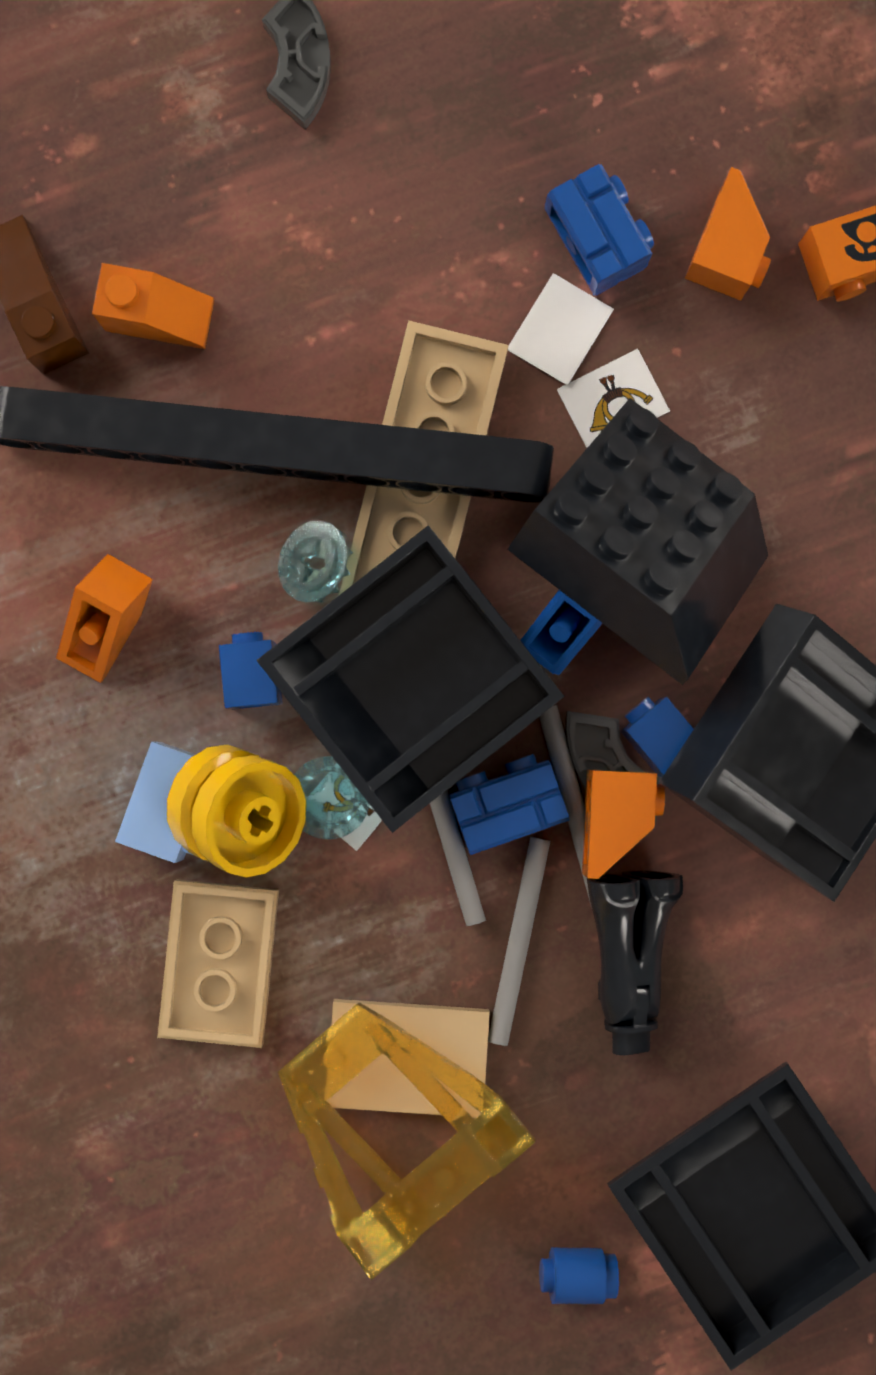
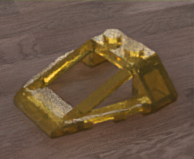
[278,1003,536,1280]

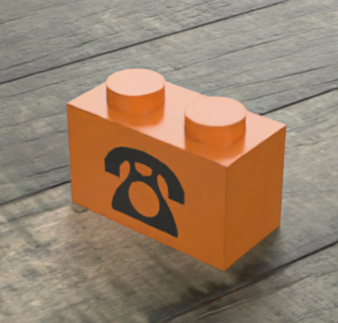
[798,205,876,302]

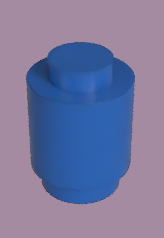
[539,1247,619,1304]

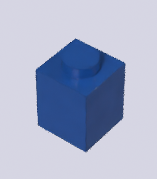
[219,632,283,710]
[620,696,694,778]

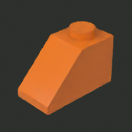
[684,167,771,301]
[92,263,214,349]
[56,554,153,683]
[582,769,665,879]

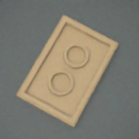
[157,879,279,1048]
[326,999,490,1118]

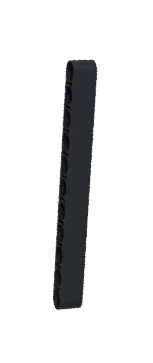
[0,386,554,503]

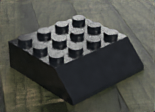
[507,398,768,685]
[256,525,565,833]
[659,604,876,902]
[607,1062,876,1371]

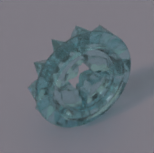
[278,521,354,603]
[294,756,370,839]

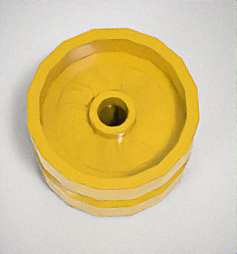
[167,744,306,878]

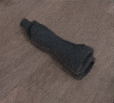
[587,870,683,1055]

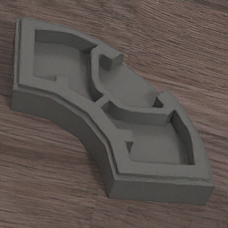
[262,0,331,130]
[565,711,662,830]

